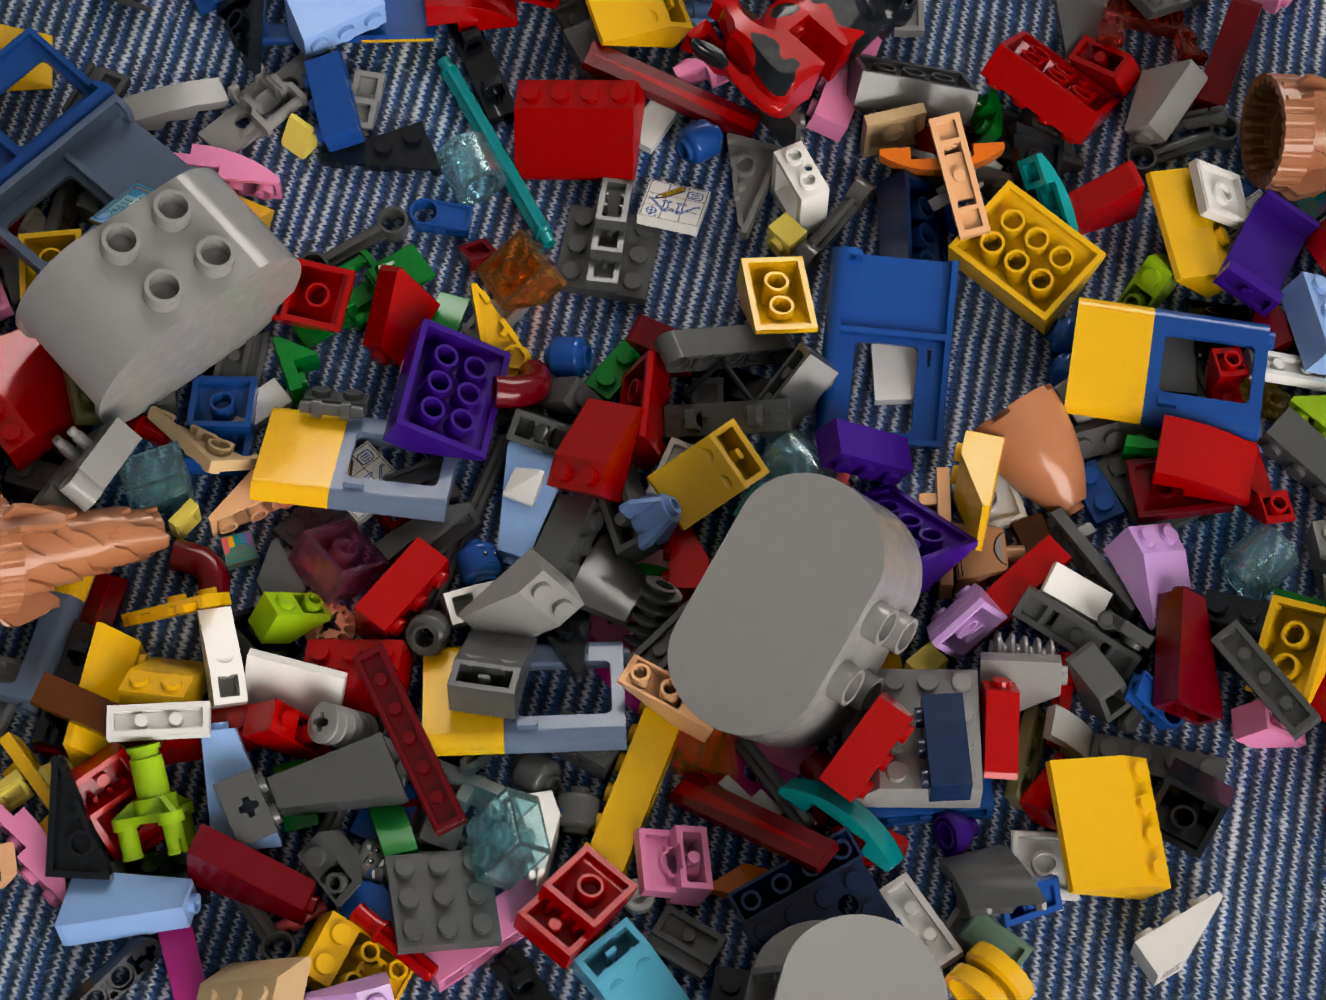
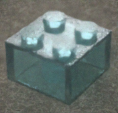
[118,441,196,514]
[465,787,551,890]

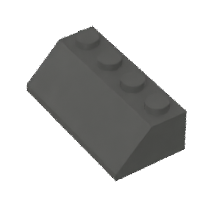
[847,54,979,126]

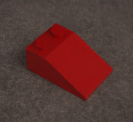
[547,398,644,503]

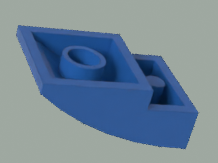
[183,375,258,476]

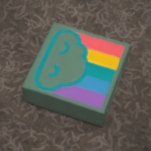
[1290,192,1326,221]
[219,530,260,571]

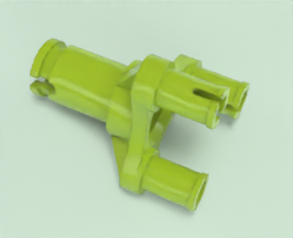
[111,741,196,862]

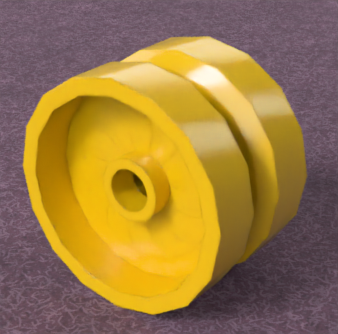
[945,941,1035,1000]

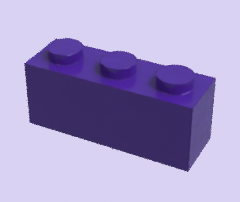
[815,418,913,486]

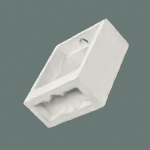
[770,140,830,235]

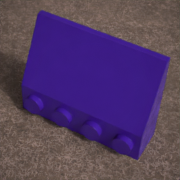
[383,318,511,461]
[861,485,978,594]

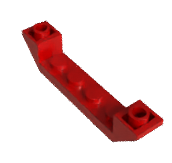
[1205,346,1296,525]

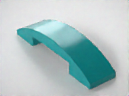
[1017,153,1079,232]
[777,778,903,873]

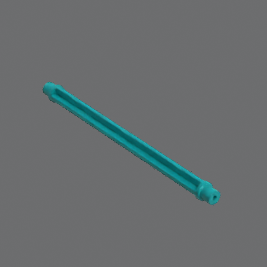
[437,56,556,249]

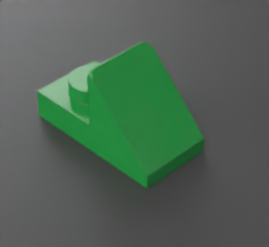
[272,336,320,406]

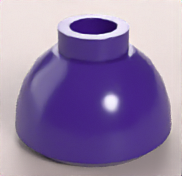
[933,811,979,857]

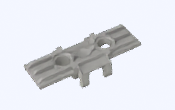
[197,52,317,153]

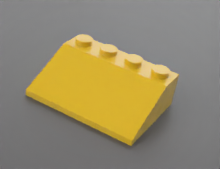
[948,180,1106,335]
[1045,755,1171,900]

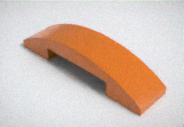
[878,142,1005,177]

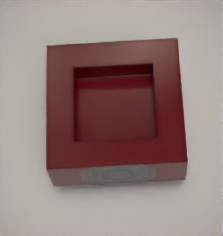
[457,238,499,272]

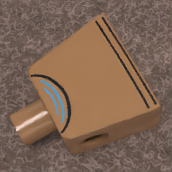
[952,523,1026,593]

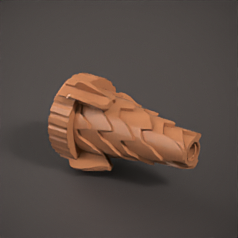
[1239,73,1326,201]
[0,493,170,628]

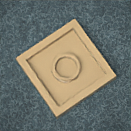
[860,102,927,158]

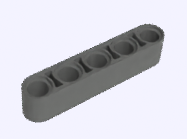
[654,324,796,373]

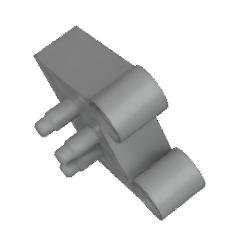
[31,417,142,512]

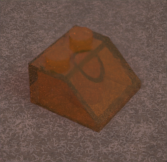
[475,229,568,312]

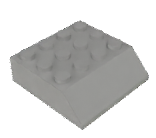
[842,669,983,808]

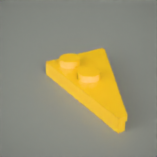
[470,283,532,376]
[121,587,232,627]

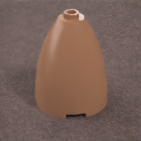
[973,383,1087,517]

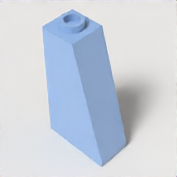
[497,441,564,569]
[201,722,283,850]
[54,873,201,946]

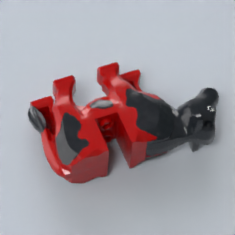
[681,0,917,119]

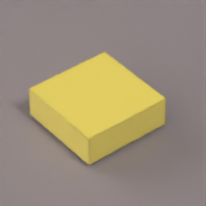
[168,498,202,540]
[0,769,34,812]

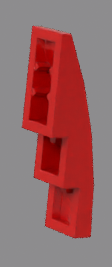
[972,535,1072,651]

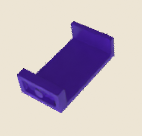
[1213,189,1321,317]

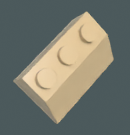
[196,956,312,1000]

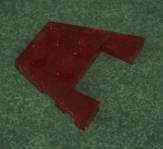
[1096,0,1209,66]

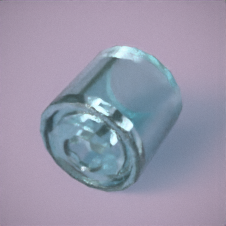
[436,131,507,205]
[761,430,834,481]
[1220,523,1299,601]

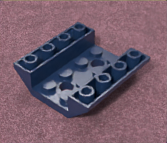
[726,826,903,955]

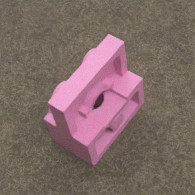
[633,824,714,906]

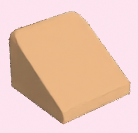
[0,842,18,889]

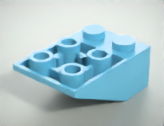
[573,917,690,1000]

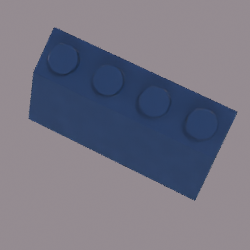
[877,169,948,262]

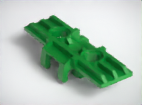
[290,243,436,349]

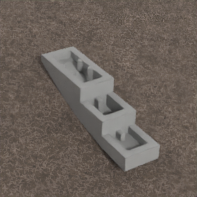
[122,77,229,131]

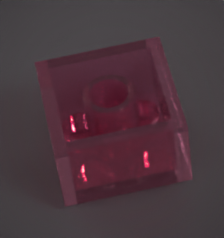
[288,518,389,604]

